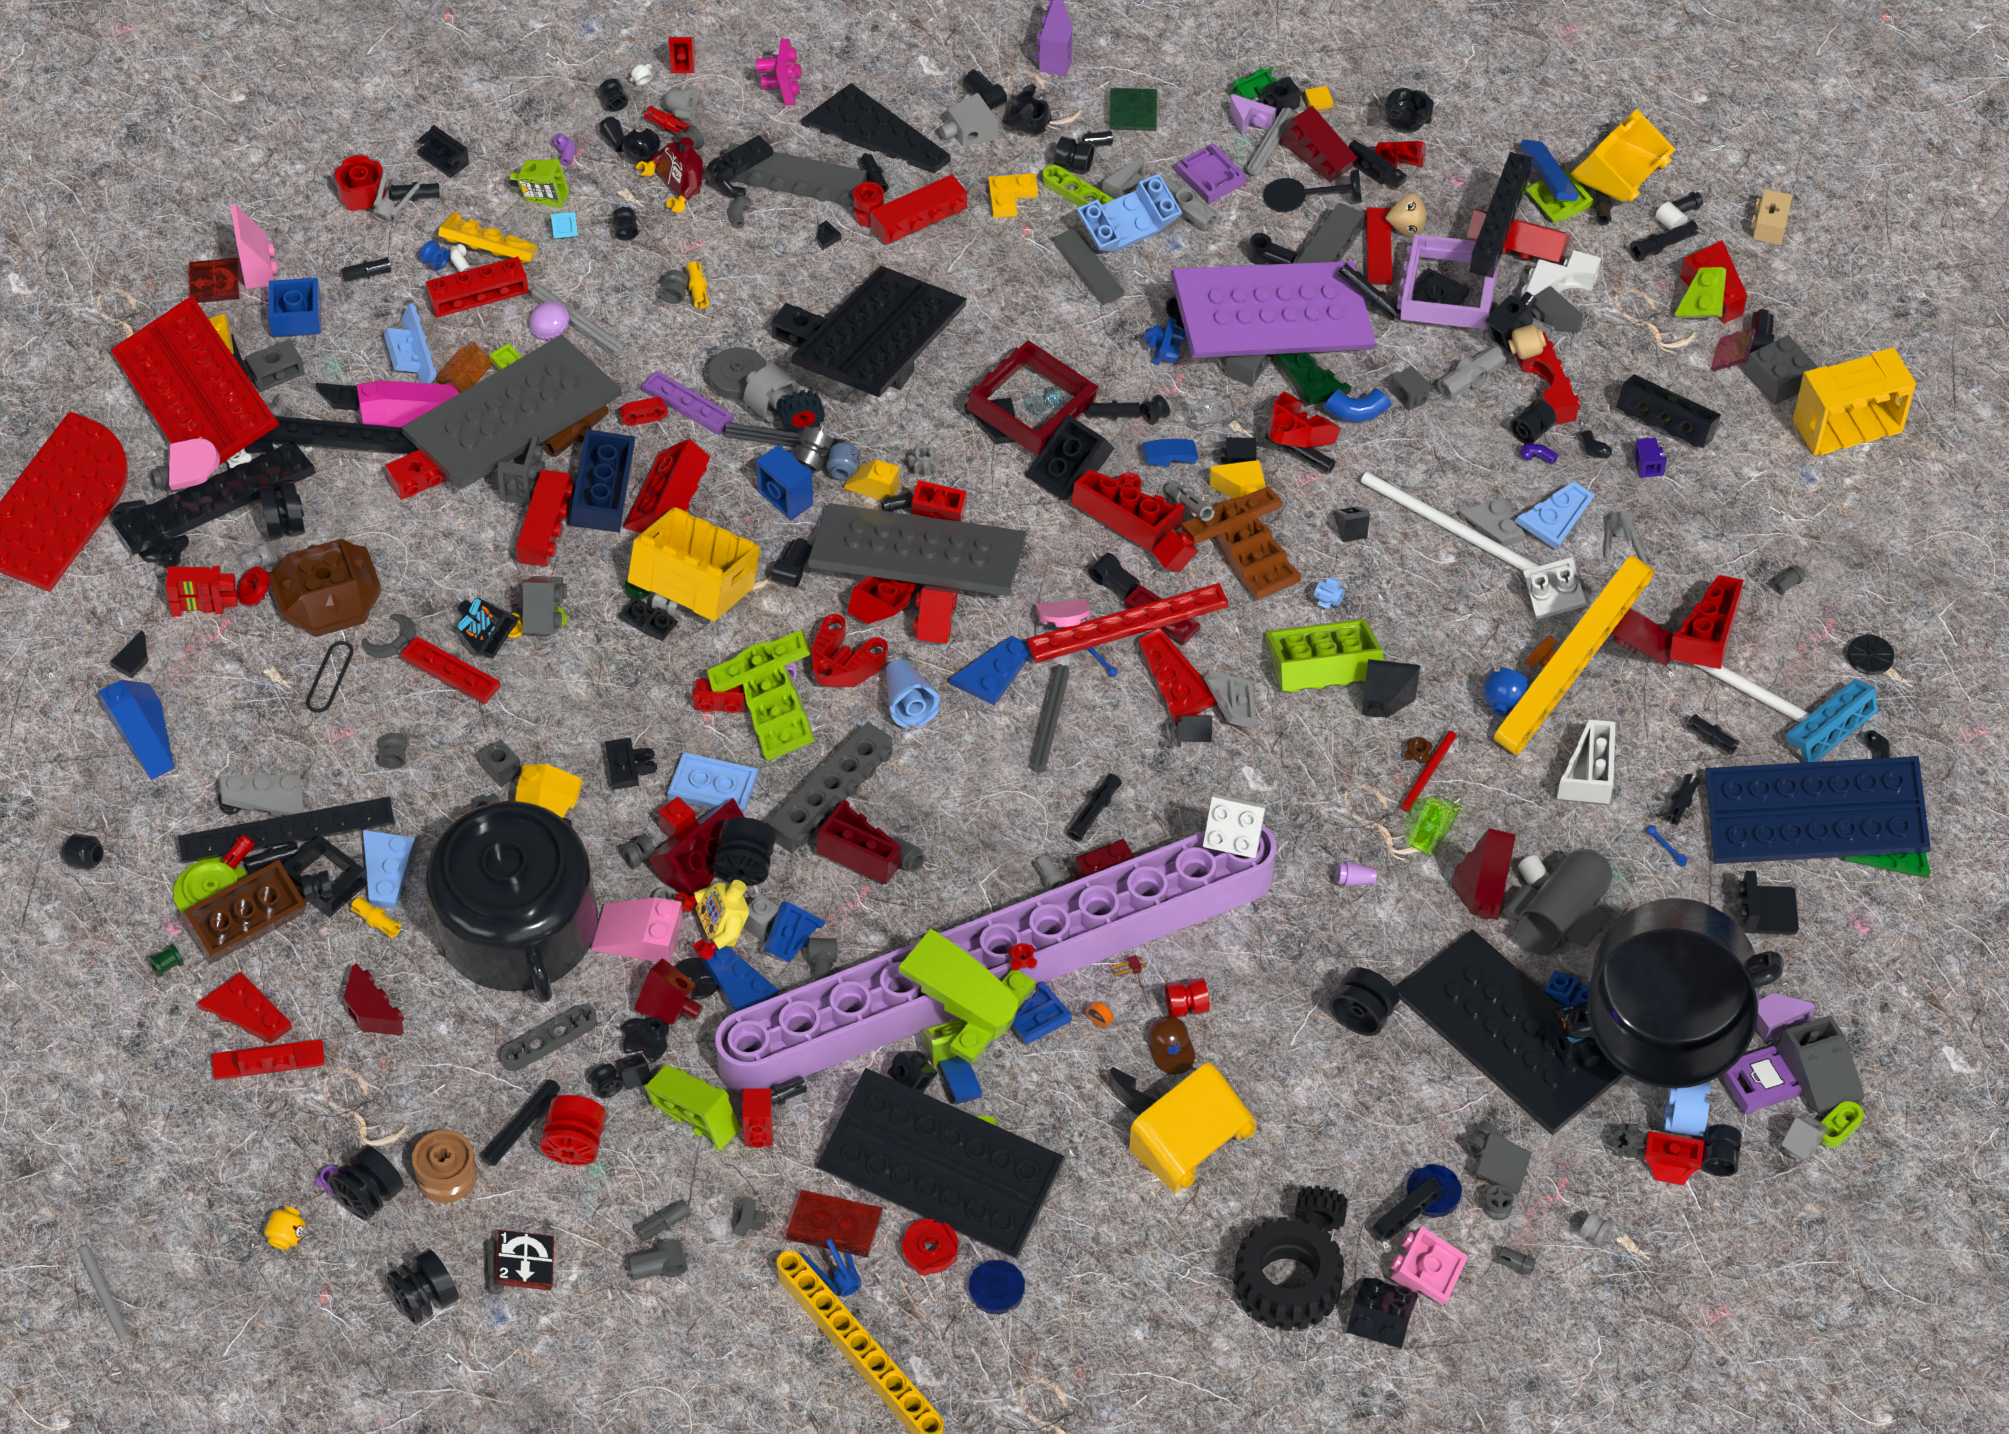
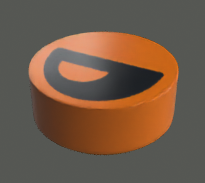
[1086,1001,1113,1028]

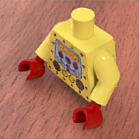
[675,880,749,960]

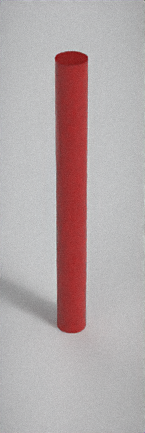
[1400,731,1457,812]

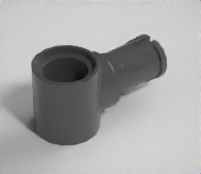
[809,938,837,982]

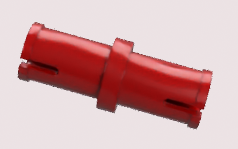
[644,105,691,134]

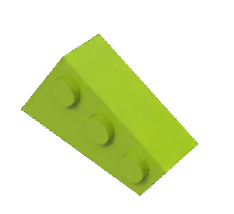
[645,1064,741,1151]

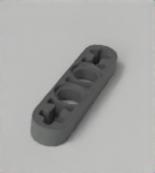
[500,1004,597,1071]

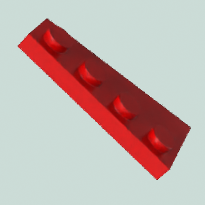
[1139,628,1218,726]

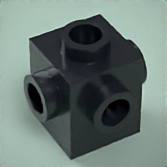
[887,1050,938,1093]

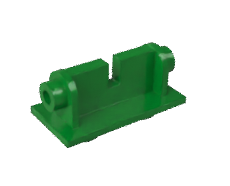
[1228,66,1277,100]

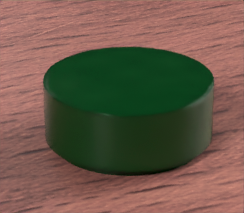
[624,579,650,600]

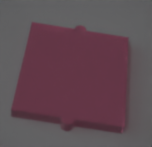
[1711,328,1756,372]

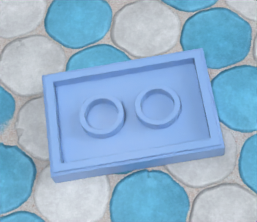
[667,752,759,815]

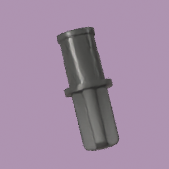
[636,1199,691,1241]

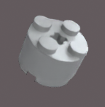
[743,363,801,422]

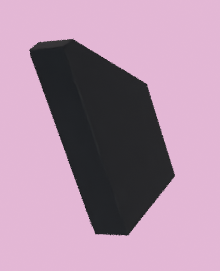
[316,383,359,411]
[111,630,149,679]

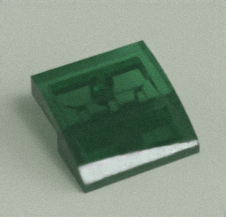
[1110,88,1157,131]

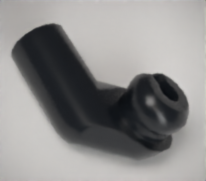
[715,177,746,198]
[110,500,146,521]
[1864,730,1890,758]

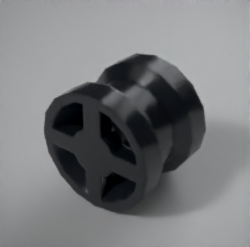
[1140,394,1170,425]
[589,1063,624,1098]

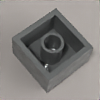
[1745,335,1818,405]

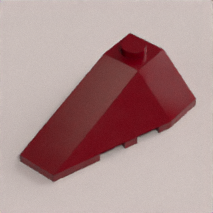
[648,798,744,897]
[1452,828,1516,920]

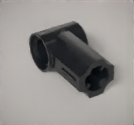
[963,69,1007,110]
[1248,233,1297,265]
[1746,309,1774,353]
[771,538,812,588]
[1088,552,1140,599]

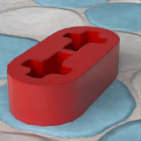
[619,397,668,426]

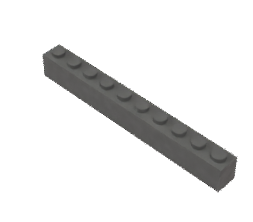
[1225,203,1364,387]

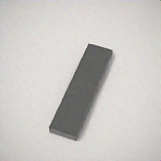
[1054,228,1124,305]

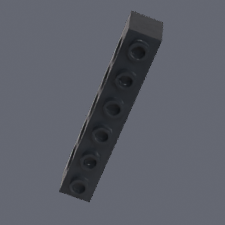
[1470,152,1533,278]
[771,303,915,390]

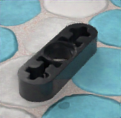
[1372,1178,1444,1242]

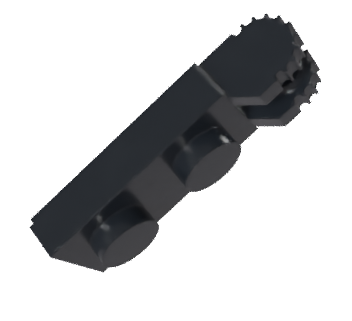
[707,135,773,182]

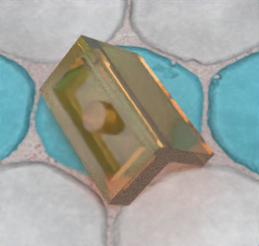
[435,342,493,393]

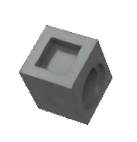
[1391,366,1430,411]
[480,739,521,788]

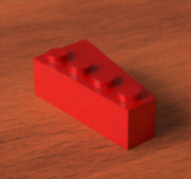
[1071,469,1185,553]

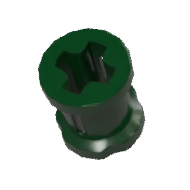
[148,943,184,978]

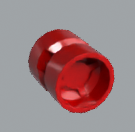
[853,182,884,227]
[1165,977,1210,1018]

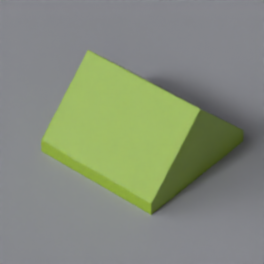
[921,1019,986,1066]

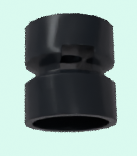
[1054,136,1095,174]
[1510,399,1557,444]
[1701,1124,1742,1177]

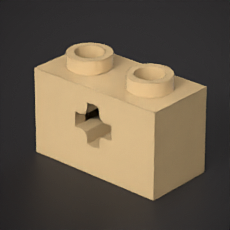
[1751,189,1793,245]

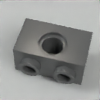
[245,339,305,392]

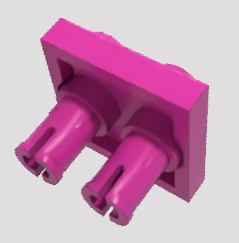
[756,38,802,106]

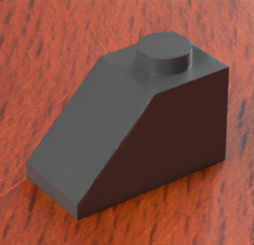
[1530,286,1583,333]

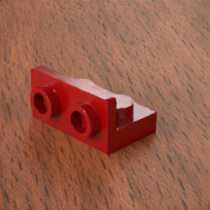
[693,679,747,713]

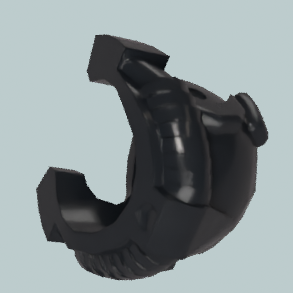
[1007,84,1052,135]

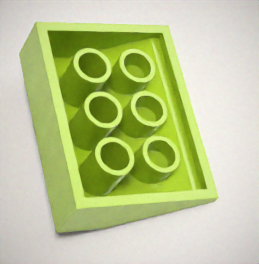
[1265,618,1383,692]

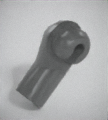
[729,195,751,228]

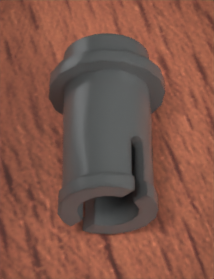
[1772,565,1805,595]
[1498,1246,1536,1275]

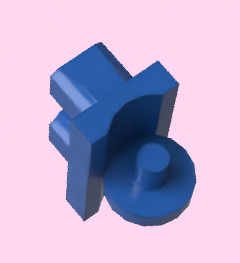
[1143,317,1185,365]

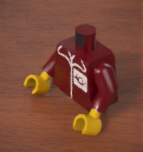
[636,137,703,213]

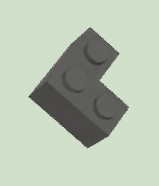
[523,576,567,634]

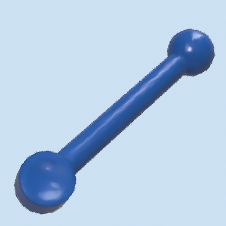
[1084,647,1118,677]
[1646,825,1687,867]

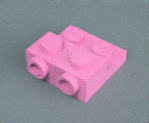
[1390,1226,1468,1305]

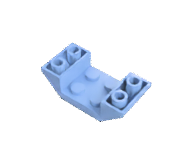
[1076,174,1182,252]

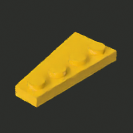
[438,212,538,263]

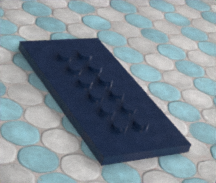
[1705,756,1930,864]

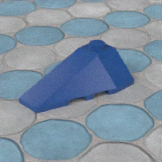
[98,680,175,780]

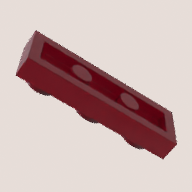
[1124,585,1200,645]

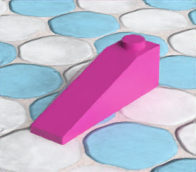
[357,380,459,427]

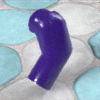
[1520,443,1558,465]

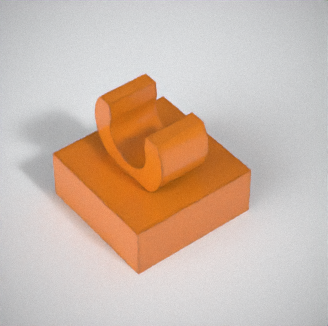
[1525,635,1556,668]

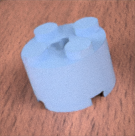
[1663,1082,1710,1137]

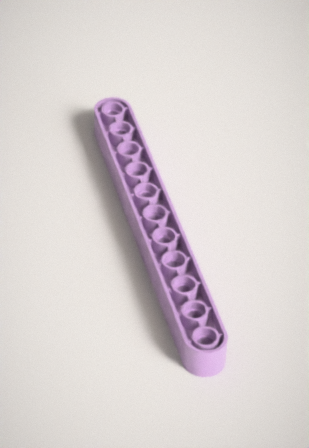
[715,825,1276,1095]

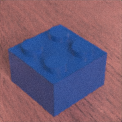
[268,277,321,337]
[756,445,813,521]

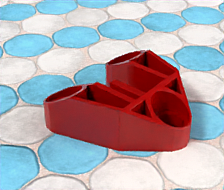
[1267,391,1341,448]
[812,614,888,687]

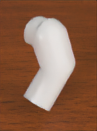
[449,243,471,272]

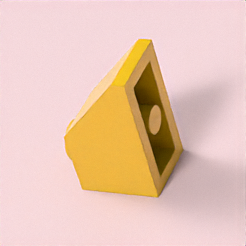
[844,459,900,500]
[1209,460,1265,498]

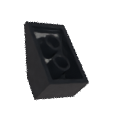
[1025,415,1115,501]

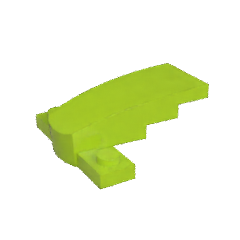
[707,630,815,761]
[899,928,1036,1065]

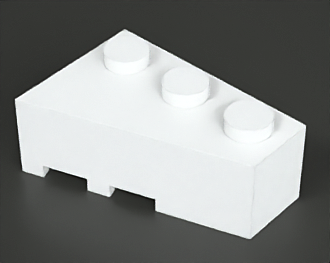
[1557,719,1616,804]

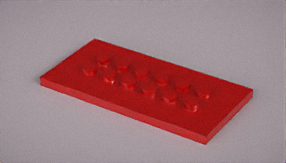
[110,295,280,465]

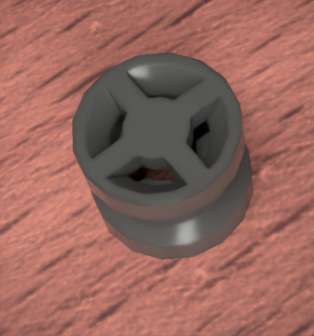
[676,126,704,149]
[1484,1185,1514,1220]

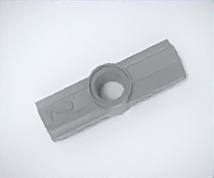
[1161,176,1219,231]
[1437,346,1506,399]

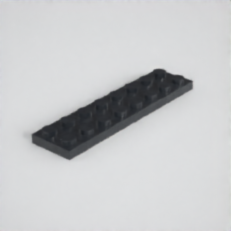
[112,443,316,555]

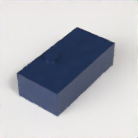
[570,429,635,533]

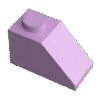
[1756,993,1815,1043]

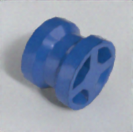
[420,240,450,270]

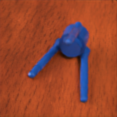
[800,1239,862,1297]

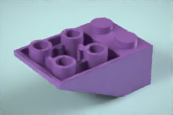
[1036,0,1073,76]

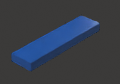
[1519,139,1579,201]

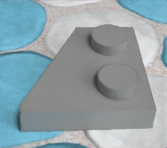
[1204,670,1256,729]

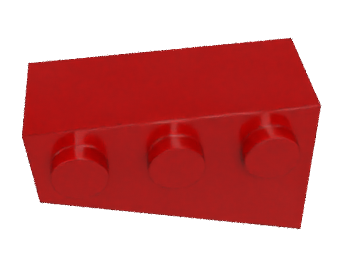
[1680,240,1747,324]

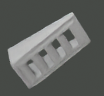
[1102,158,1144,199]

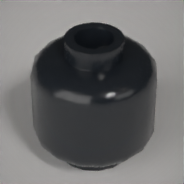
[62,833,104,870]

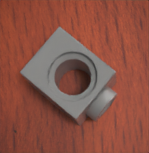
[744,894,780,943]
[1781,1113,1828,1160]

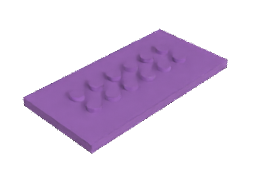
[1170,261,1376,358]

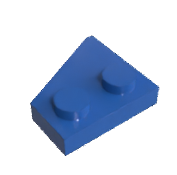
[763,901,826,962]

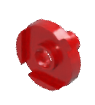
[902,1219,958,1276]

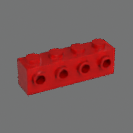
[870,174,967,245]
[425,256,529,318]
[516,469,575,567]

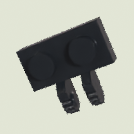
[605,737,658,790]

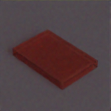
[786,1190,883,1258]

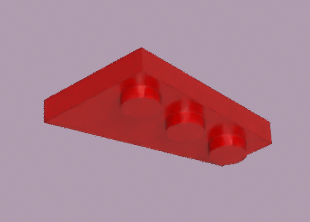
[197,972,292,1044]

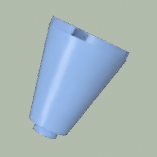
[886,659,940,728]

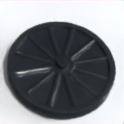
[1847,635,1894,675]
[675,958,719,1000]

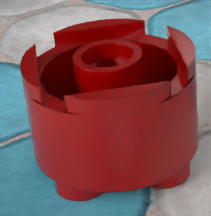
[335,155,386,211]

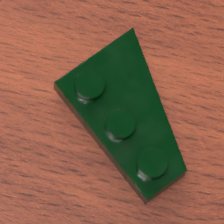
[1272,352,1352,406]

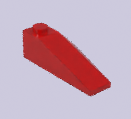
[847,576,917,624]

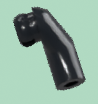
[1581,430,1612,459]

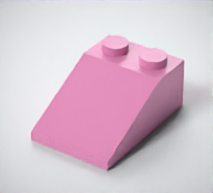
[231,204,278,289]
[591,897,683,964]

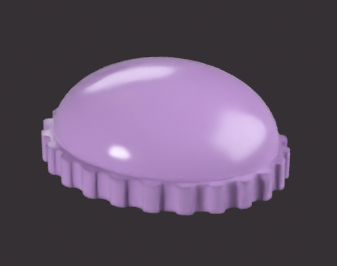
[529,301,570,341]

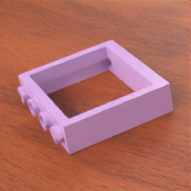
[1397,234,1500,330]

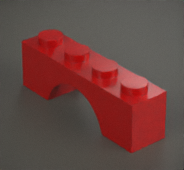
[1515,332,1580,425]

